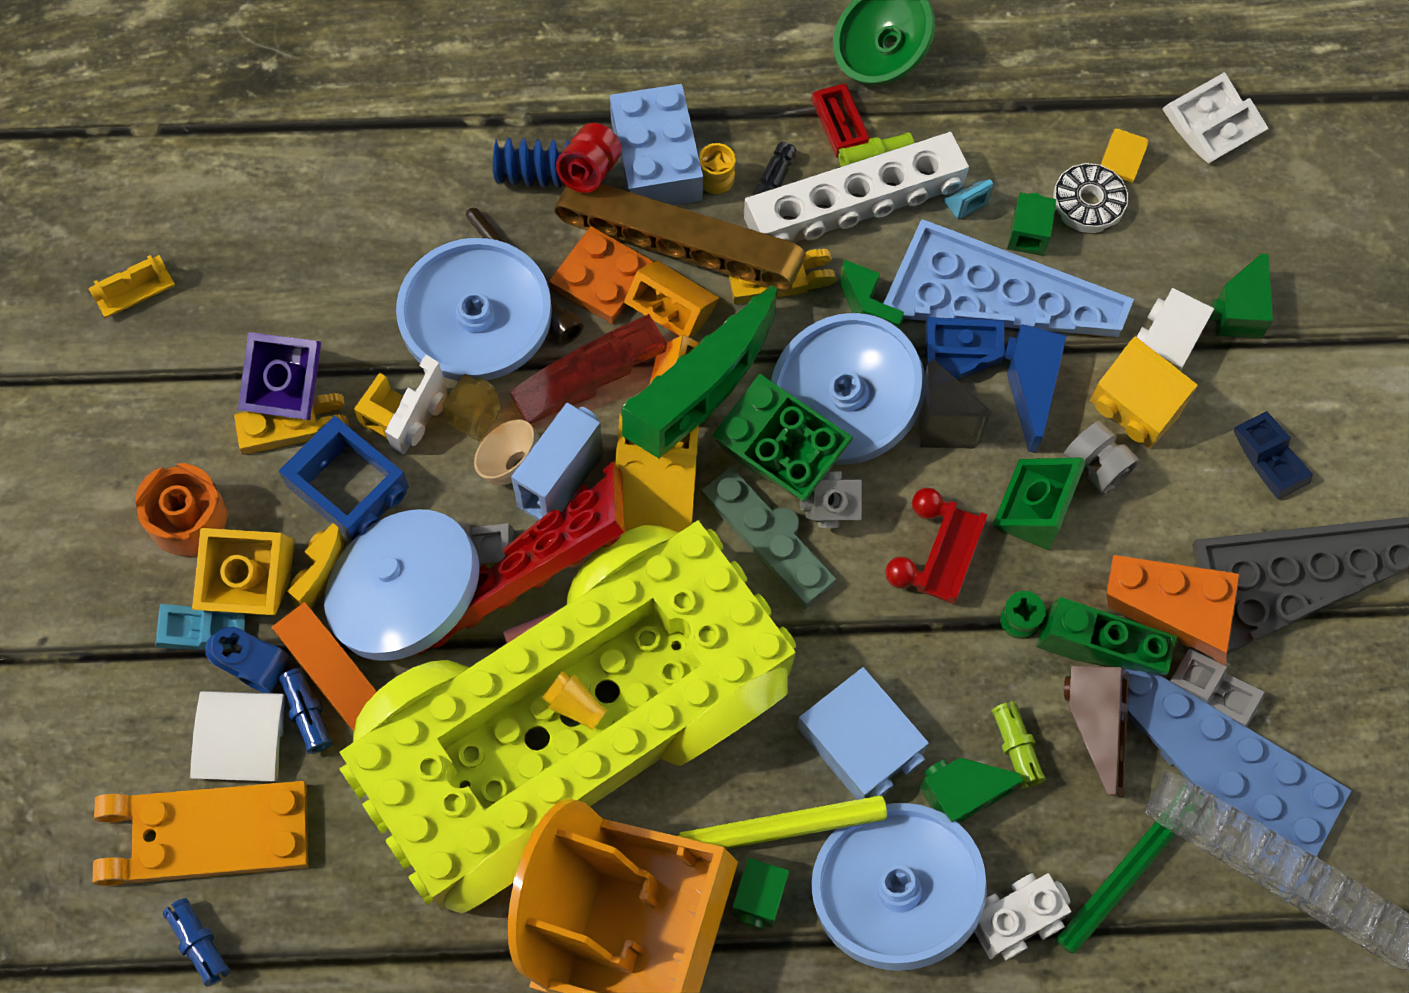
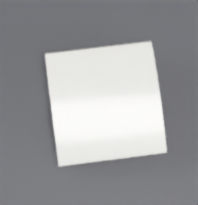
[1162,72,1269,164]
[190,691,285,781]

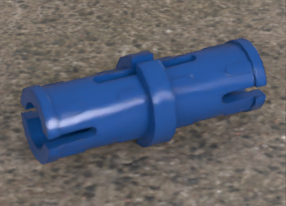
[279,668,333,754]
[162,898,231,987]

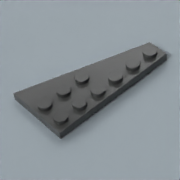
[1192,517,1409,654]

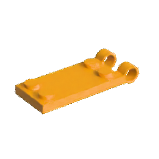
[92,781,308,886]

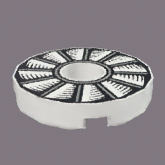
[1053,163,1128,233]

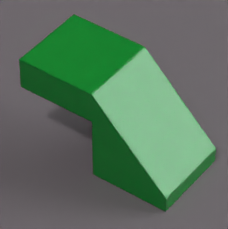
[839,259,904,329]

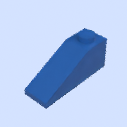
[1004,324,1067,453]

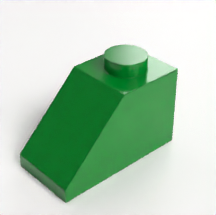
[1210,253,1273,339]
[919,758,1023,824]

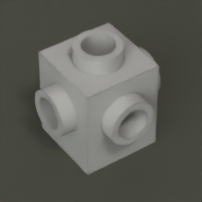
[800,471,862,528]

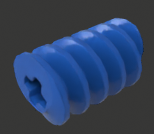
[493,137,570,188]

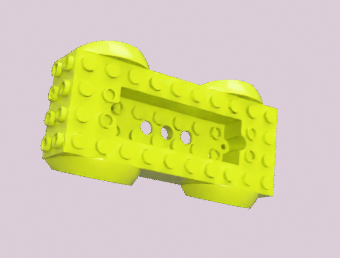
[339,520,796,914]

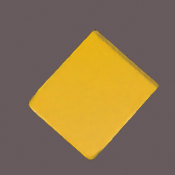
[1101,128,1149,183]

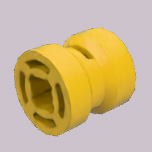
[699,143,736,194]

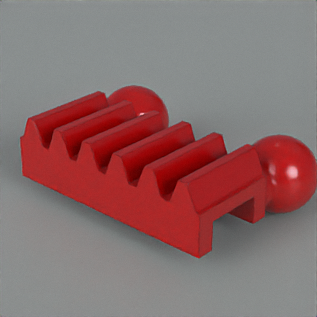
[885,488,988,604]

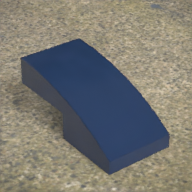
[1234,411,1313,499]

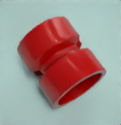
[556,123,622,193]

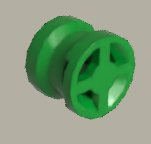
[1000,590,1046,639]

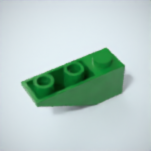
[1036,596,1177,675]

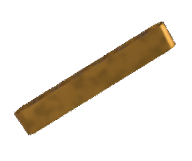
[554,183,806,291]

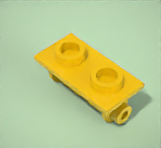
[88,255,175,319]

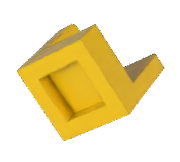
[354,373,403,440]

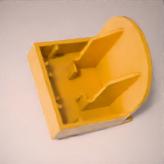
[508,799,738,993]

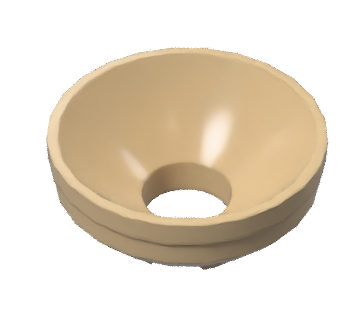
[474,420,540,485]

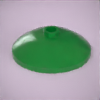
[833,0,936,86]

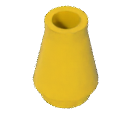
[542,671,607,730]

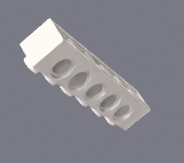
[744,132,969,243]

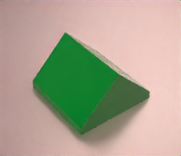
[992,457,1086,550]

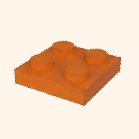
[549,226,653,325]

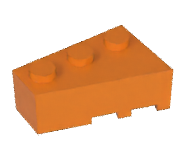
[1106,555,1239,666]

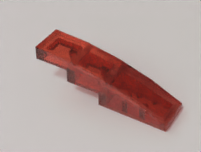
[510,314,667,424]

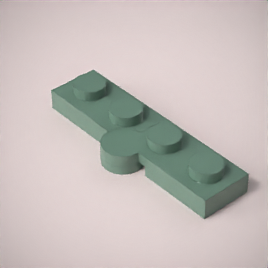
[701,467,837,609]

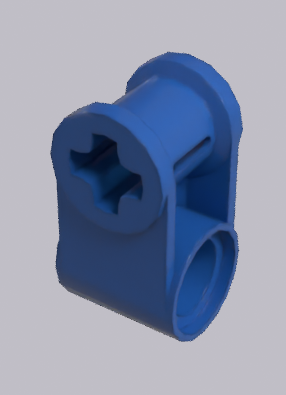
[205,627,291,693]

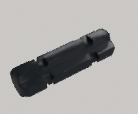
[753,142,796,196]

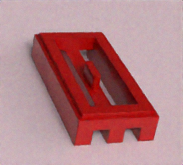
[811,83,870,158]

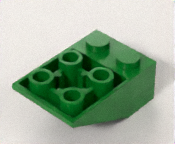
[711,373,853,502]

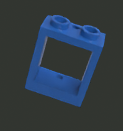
[279,416,409,541]

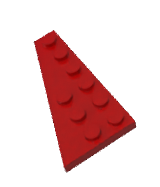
[418,461,625,654]

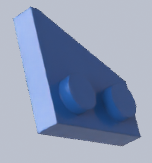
[926,317,1005,391]

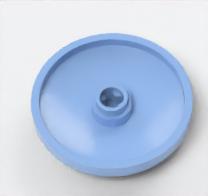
[396,238,552,382]
[771,313,925,465]
[324,509,479,661]
[812,803,987,971]

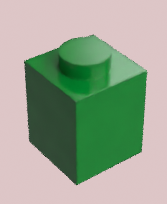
[1007,192,1057,256]
[731,857,789,931]

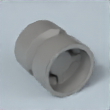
[1064,420,1140,495]

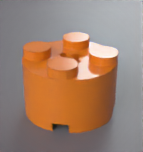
[135,463,228,557]

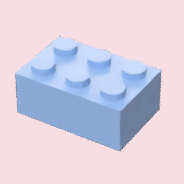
[610,84,703,205]

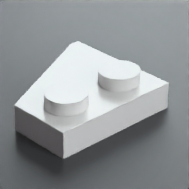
[385,355,448,455]

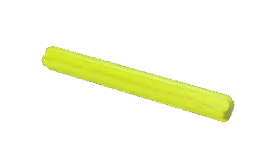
[678,796,887,849]

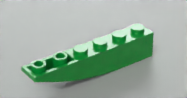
[621,285,778,459]

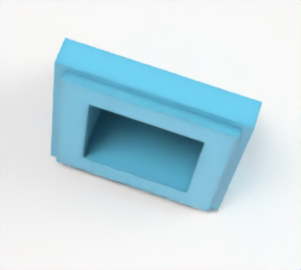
[944,179,993,219]

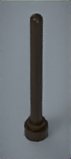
[466,207,584,345]

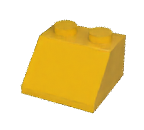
[1090,336,1198,449]
[192,528,295,616]

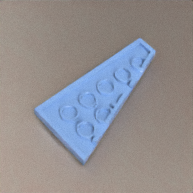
[883,219,1134,337]

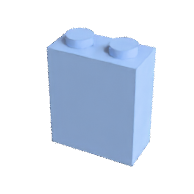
[511,403,603,520]
[797,667,929,800]

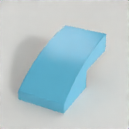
[155,604,245,650]

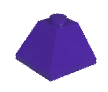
[238,332,321,420]

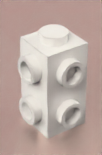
[974,873,1071,961]

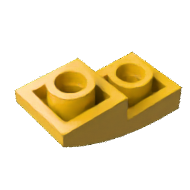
[287,523,345,609]

